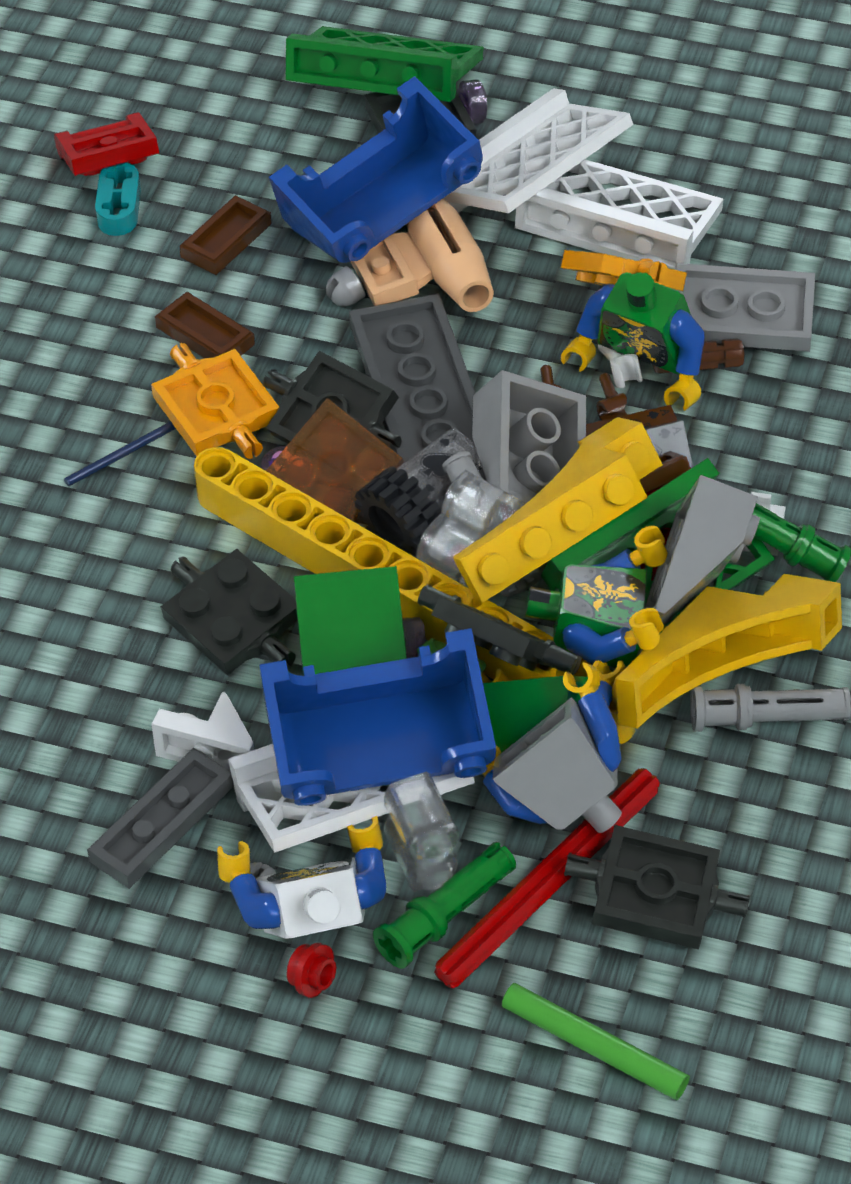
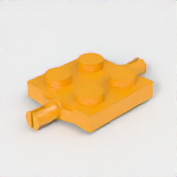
[561,250,687,291]
[151,343,280,459]

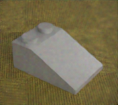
[472,370,586,510]
[644,475,760,626]

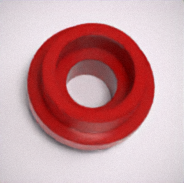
[287,942,337,998]

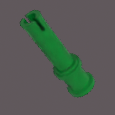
[752,503,851,582]
[373,842,516,969]

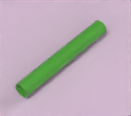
[502,983,690,1101]

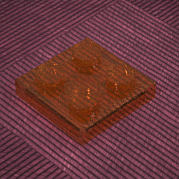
[266,398,404,522]

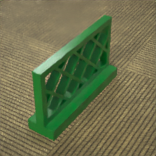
[286,26,484,102]
[541,458,775,651]

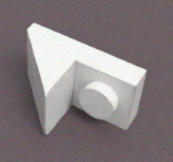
[152,692,254,772]

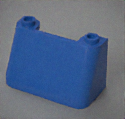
[269,76,483,263]
[259,628,496,806]

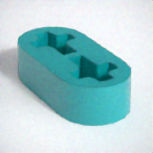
[95,162,141,236]

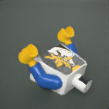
[217,816,386,939]

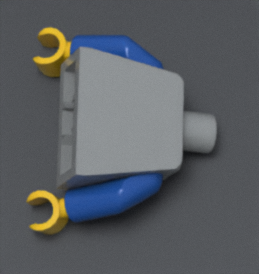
[482,662,622,833]

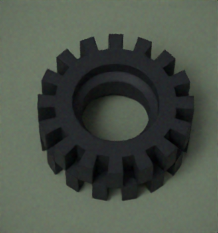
[354,466,446,558]

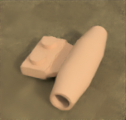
[351,198,494,312]

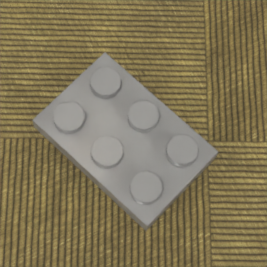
[676,263,815,352]

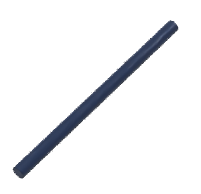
[64,421,176,487]

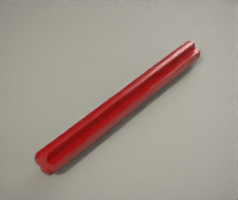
[434,768,660,988]

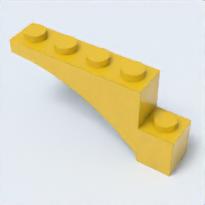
[452,417,663,603]
[612,574,842,729]

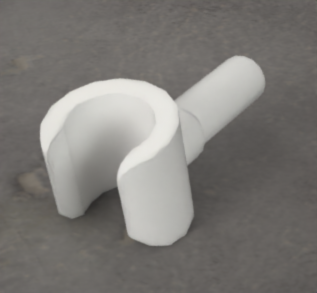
[598,344,643,388]

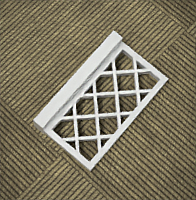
[444,88,633,214]
[515,159,724,270]
[228,744,475,853]

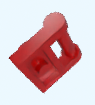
[54,112,160,176]

